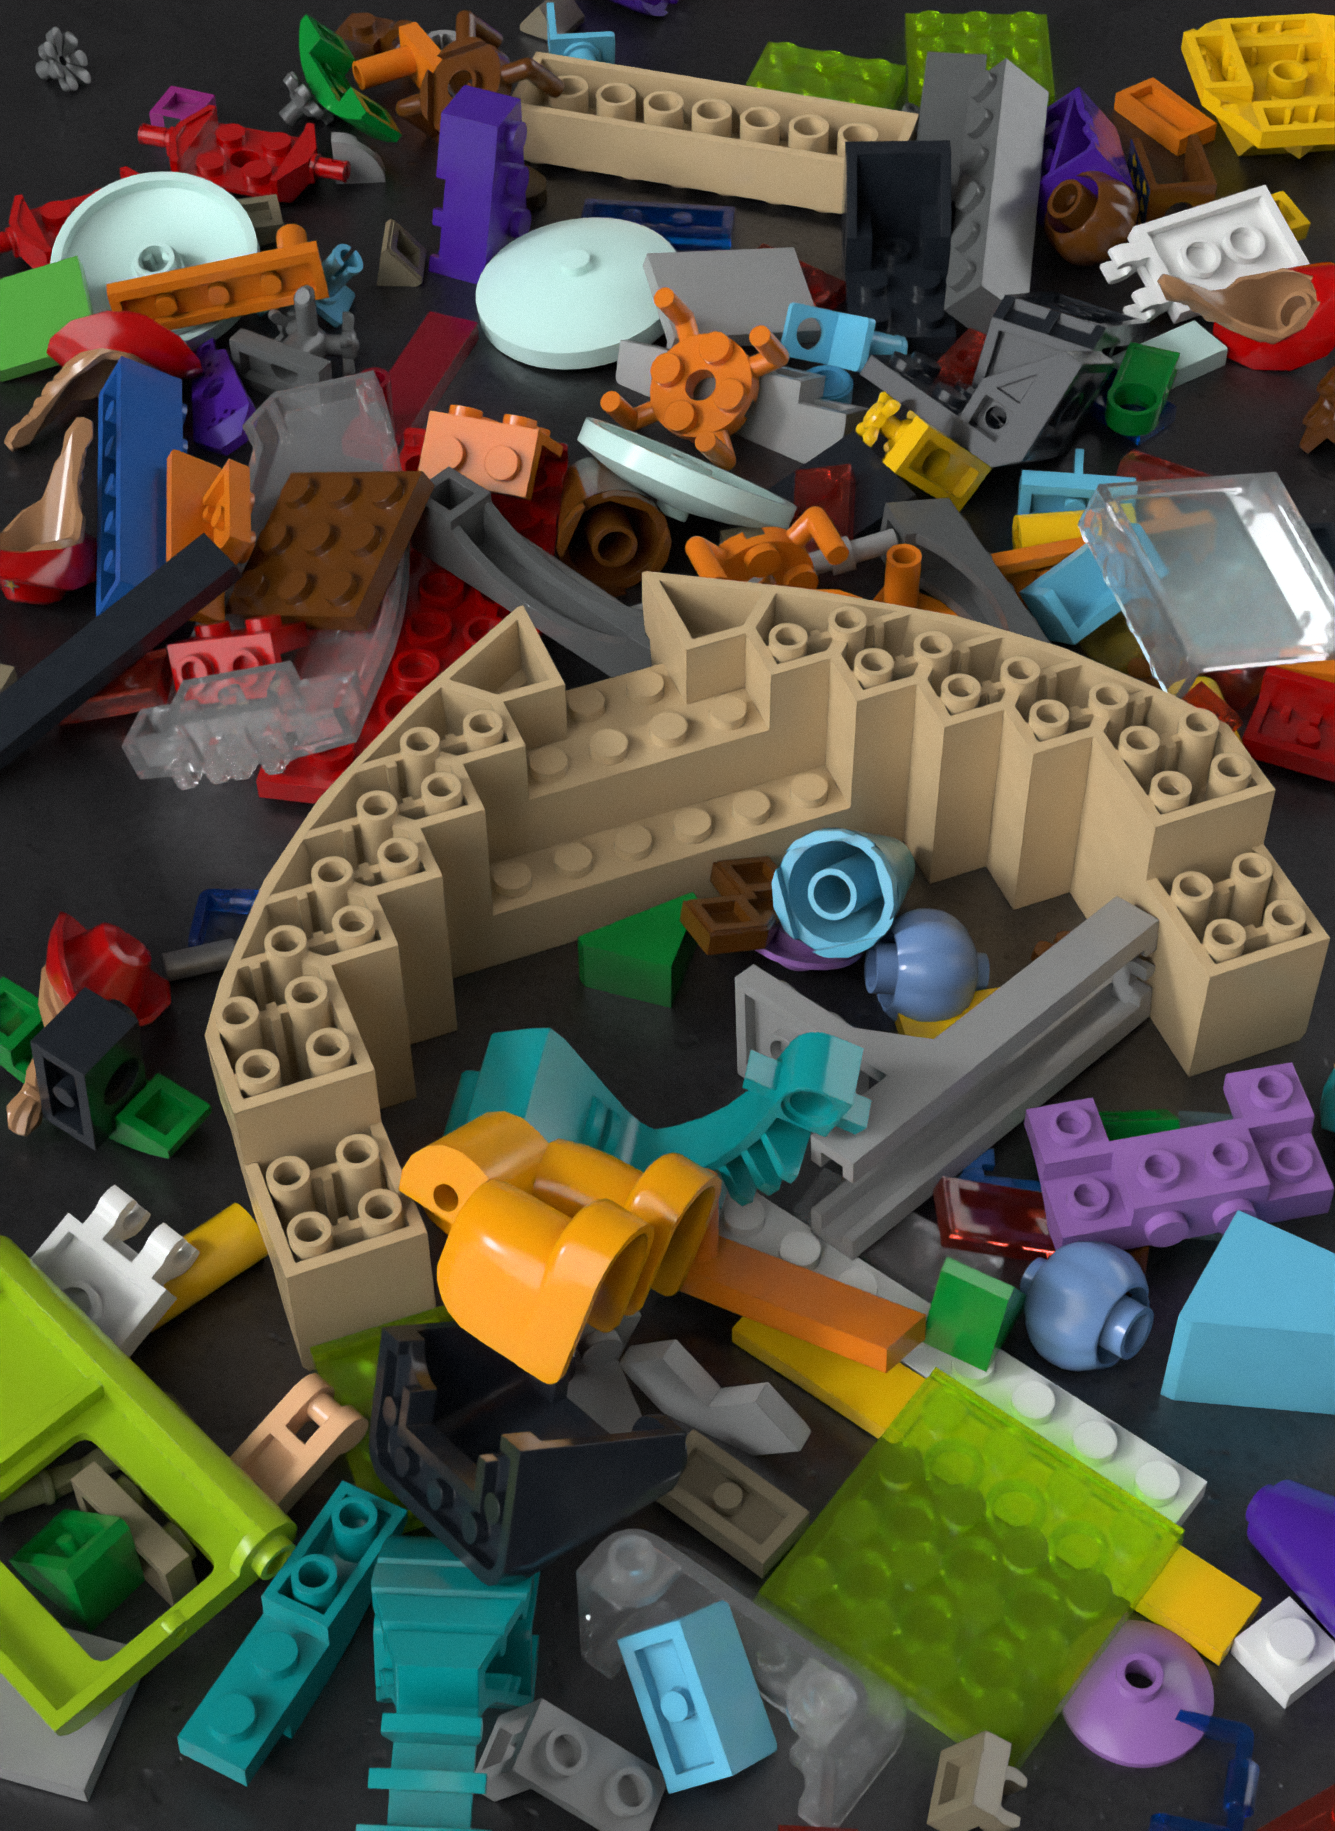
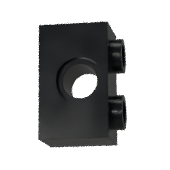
[30,987,147,1151]

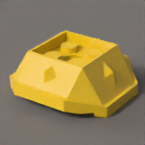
[1181,13,1335,159]

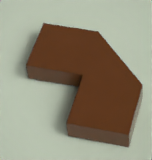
[679,856,781,955]

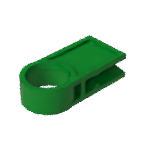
[1105,342,1180,436]

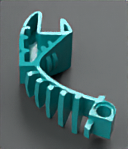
[443,1028,872,1209]
[356,1535,540,1831]

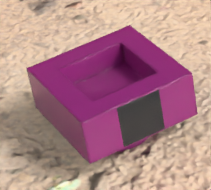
[149,86,217,128]

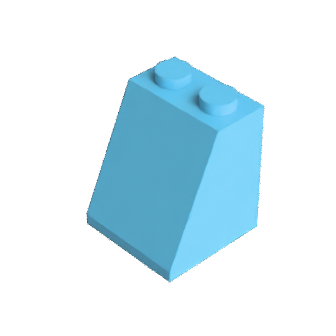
[1160,1210,1335,1415]

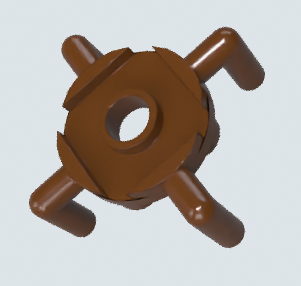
[396,10,564,138]

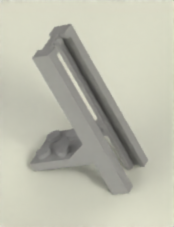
[735,896,1159,1261]

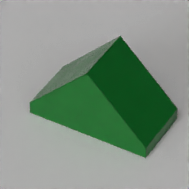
[577,892,698,1008]
[922,1256,1027,1372]
[9,1509,145,1633]

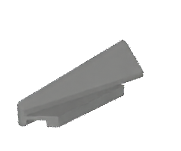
[616,340,870,464]

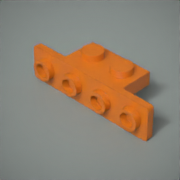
[166,449,256,624]

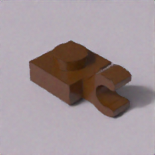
[335,13,412,59]

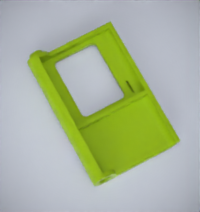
[0,1235,298,1736]

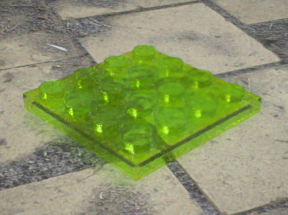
[759,1367,1185,1770]

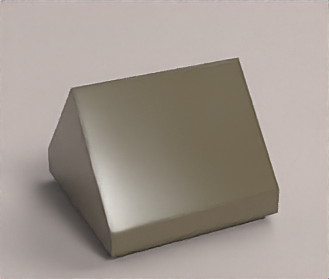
[520,0,585,41]
[377,218,427,287]

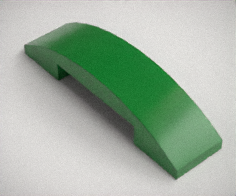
[299,14,402,142]
[0,976,212,1159]

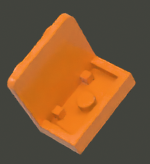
[418,405,563,501]

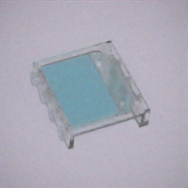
[1077,472,1335,700]

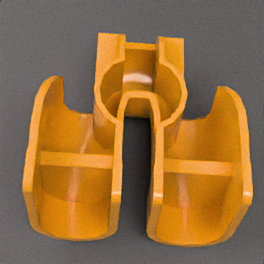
[399,1111,722,1384]

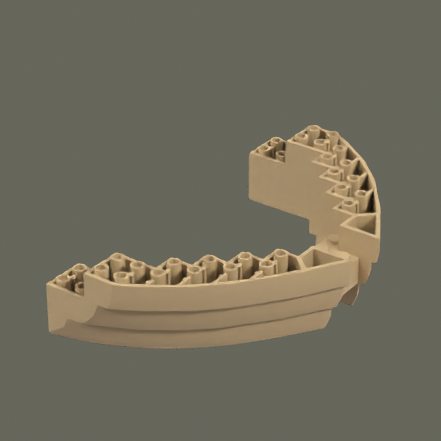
[205,571,1330,1371]

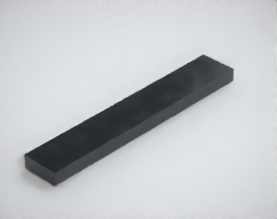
[0,533,243,770]

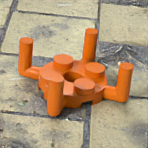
[600,287,790,471]
[685,506,849,589]

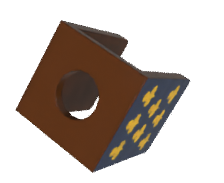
[1127,134,1217,226]

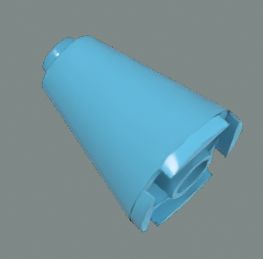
[772,827,915,958]

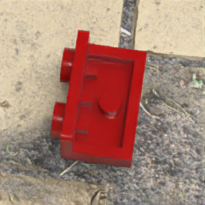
[167,614,309,703]
[1242,666,1335,782]

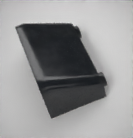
[369,1321,688,1586]

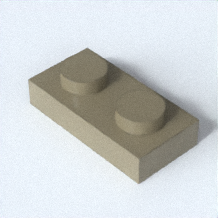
[656,1429,810,1579]
[70,1461,198,1607]

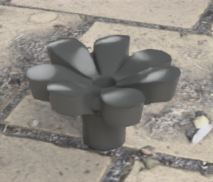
[35,27,91,92]
[279,71,334,128]

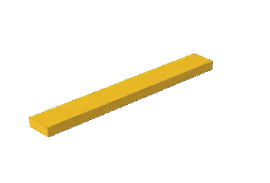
[732,1317,1263,1666]

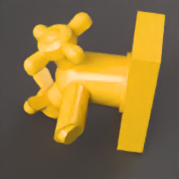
[856,391,993,512]

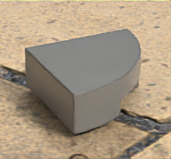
[331,132,386,184]

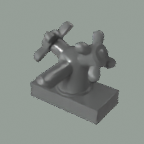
[229,285,359,415]

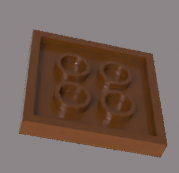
[225,471,435,631]

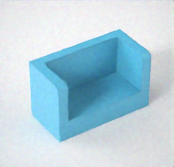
[1019,526,1167,645]

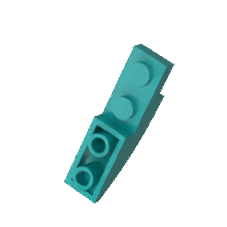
[177,1480,408,1787]

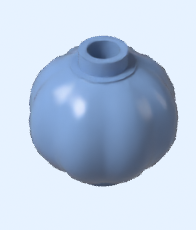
[864,908,990,1022]
[1020,1241,1154,1372]

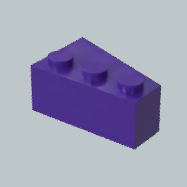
[428,85,531,284]
[1036,87,1134,228]

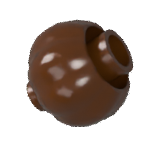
[1044,171,1139,266]

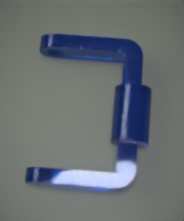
[188,888,260,948]
[1149,1709,1260,1831]

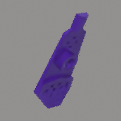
[192,337,256,456]

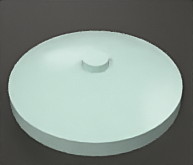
[50,171,260,351]
[476,217,676,370]
[577,417,797,529]

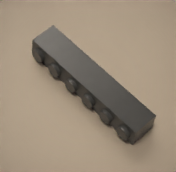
[944,58,1049,340]

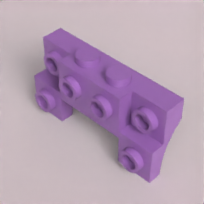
[1024,1062,1335,1250]

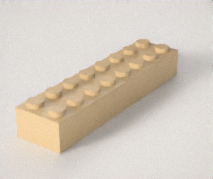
[512,51,919,214]

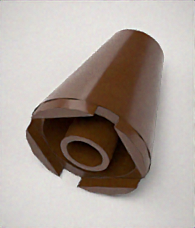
[556,457,672,597]

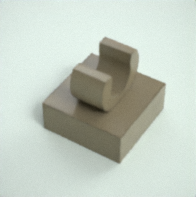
[927,1730,1028,1831]

